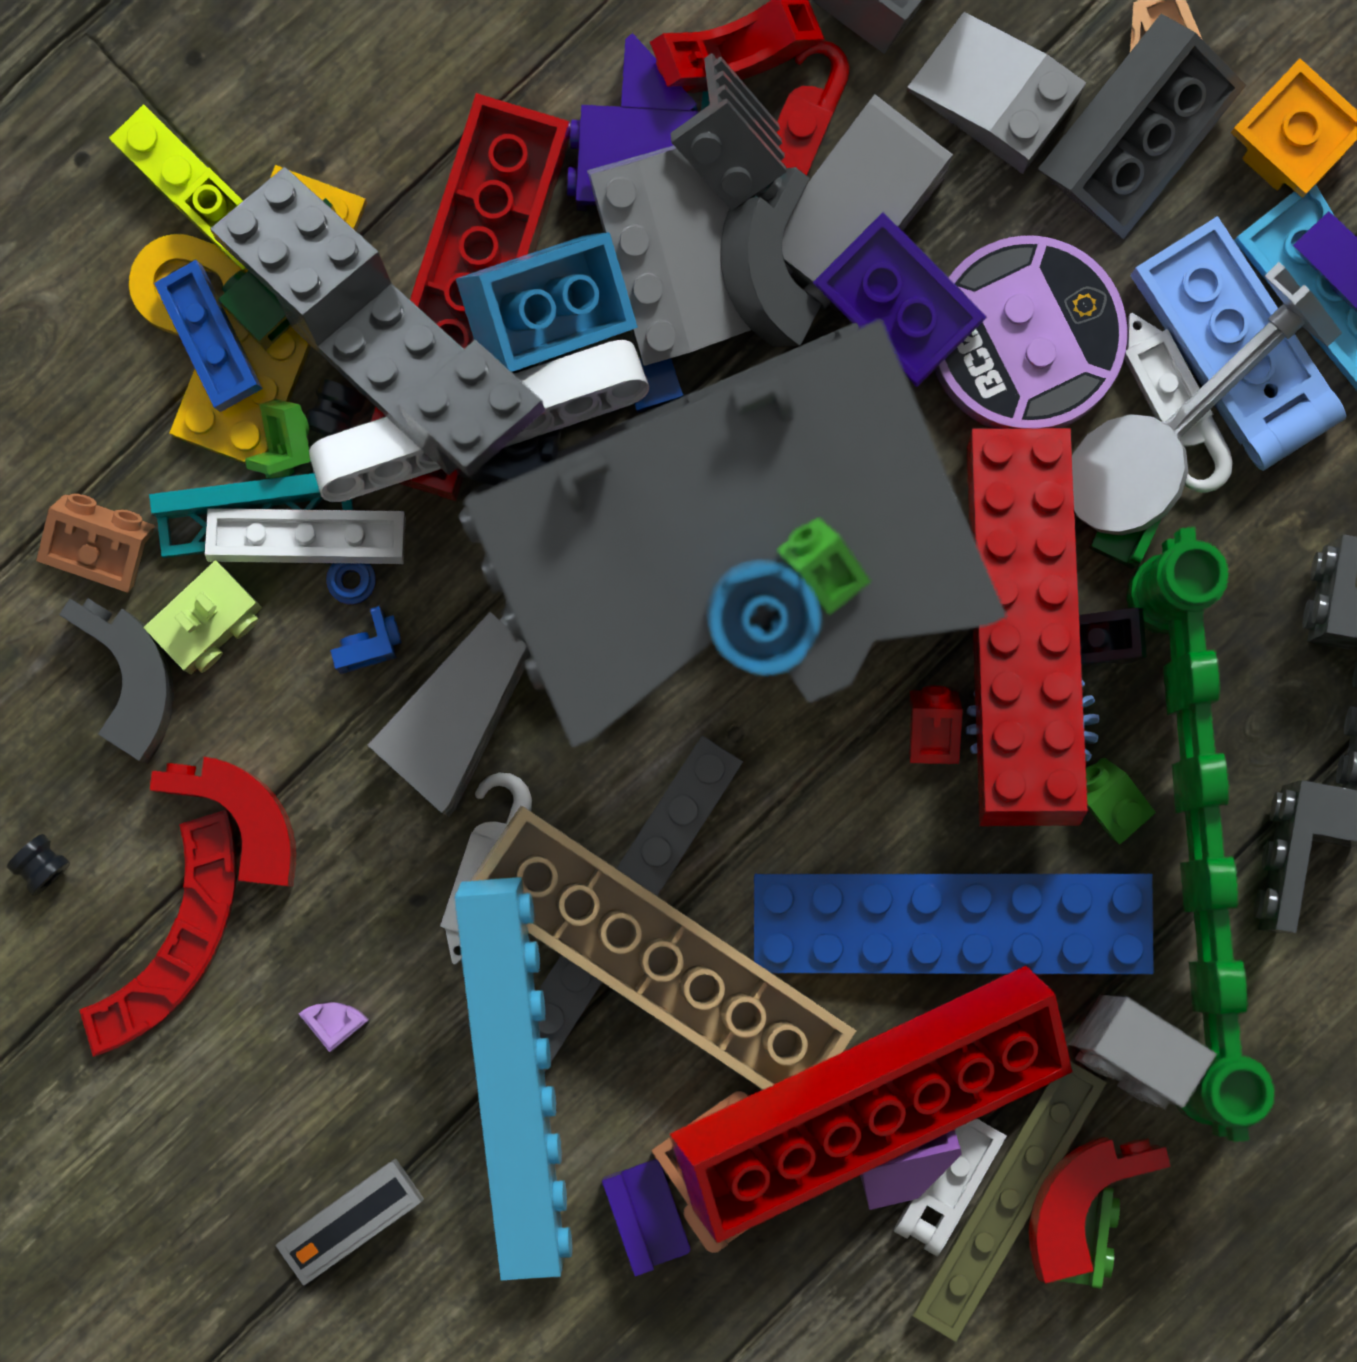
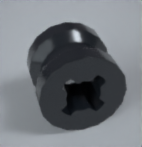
[7,834,70,896]

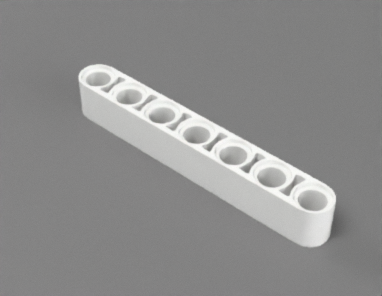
[309,340,649,502]

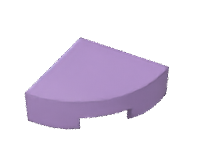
[299,1002,369,1052]

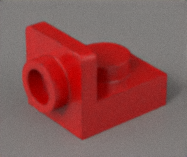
[909,685,963,764]

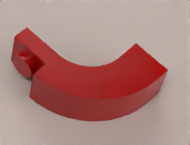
[650,0,824,94]
[150,757,296,887]
[1029,1137,1171,1283]

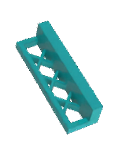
[149,473,354,558]

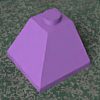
[860,1129,961,1210]

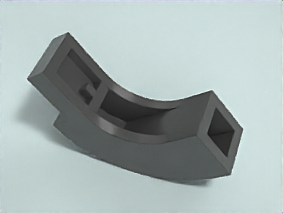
[721,167,822,347]
[59,598,174,764]

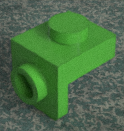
[245,399,311,479]
[1086,758,1156,845]

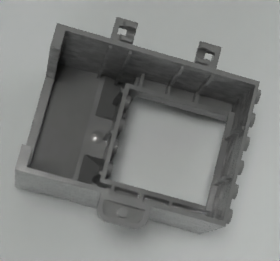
[459,320,1007,747]

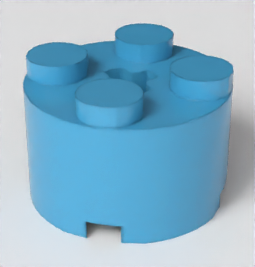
[707,560,820,674]

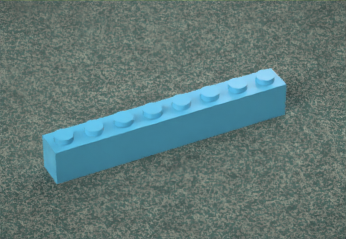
[455,877,572,1280]

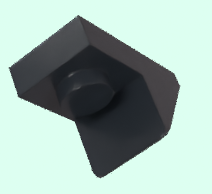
[1079,607,1147,666]

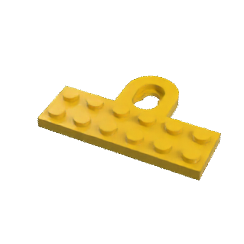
[129,165,367,464]

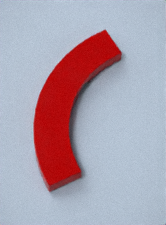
[79,810,237,1057]

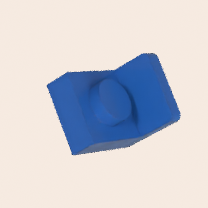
[330,606,402,674]

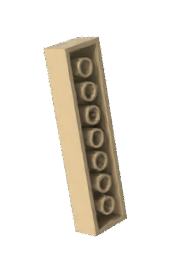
[470,806,856,1089]

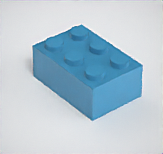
[456,232,638,372]

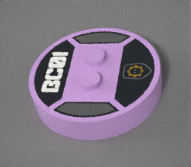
[934,236,1127,429]

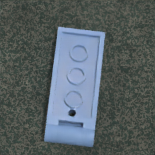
[1130,216,1347,471]

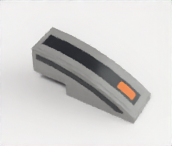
[275,1159,424,1286]

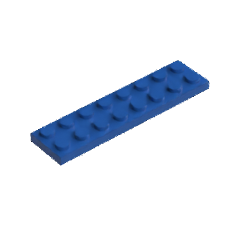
[754,874,1153,974]

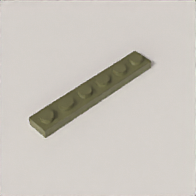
[912,1061,1107,1342]

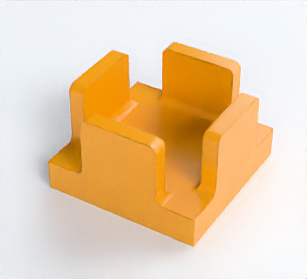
[1231,58,1357,198]

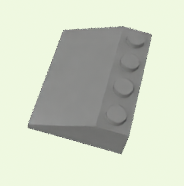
[587,146,751,366]

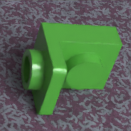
[778,518,871,615]

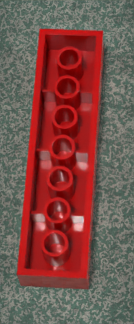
[371,93,571,501]
[967,428,1087,826]
[669,966,1073,1244]

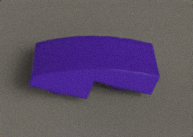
[1293,211,1357,312]

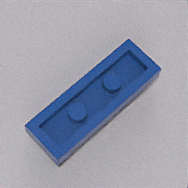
[154,260,263,412]

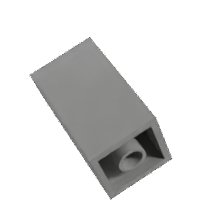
[782,95,953,312]
[368,612,532,817]

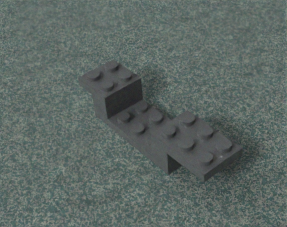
[210,167,546,477]
[1253,534,1357,933]

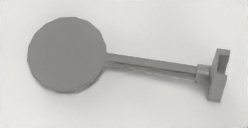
[1072,262,1342,536]

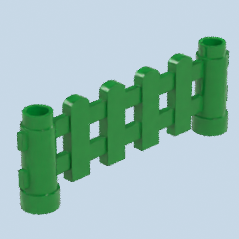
[1126,527,1275,1142]

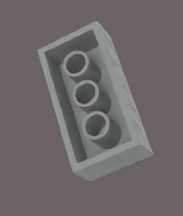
[1069,995,1216,1109]

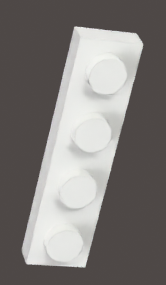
[205,509,406,564]

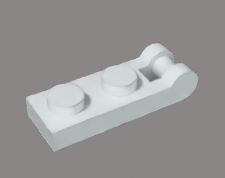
[894,1119,1006,1256]

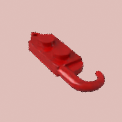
[776,41,850,176]

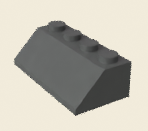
[1038,14,1246,239]

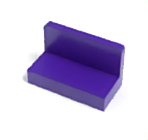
[602,1159,690,1276]

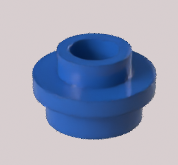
[326,563,376,605]

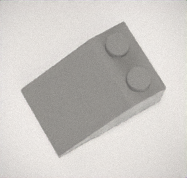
[907,12,1086,174]

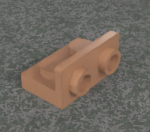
[36,494,155,593]

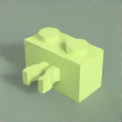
[143,560,262,674]

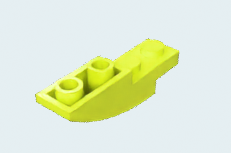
[109,104,246,271]

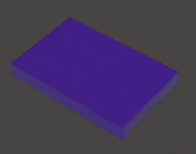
[813,212,987,387]

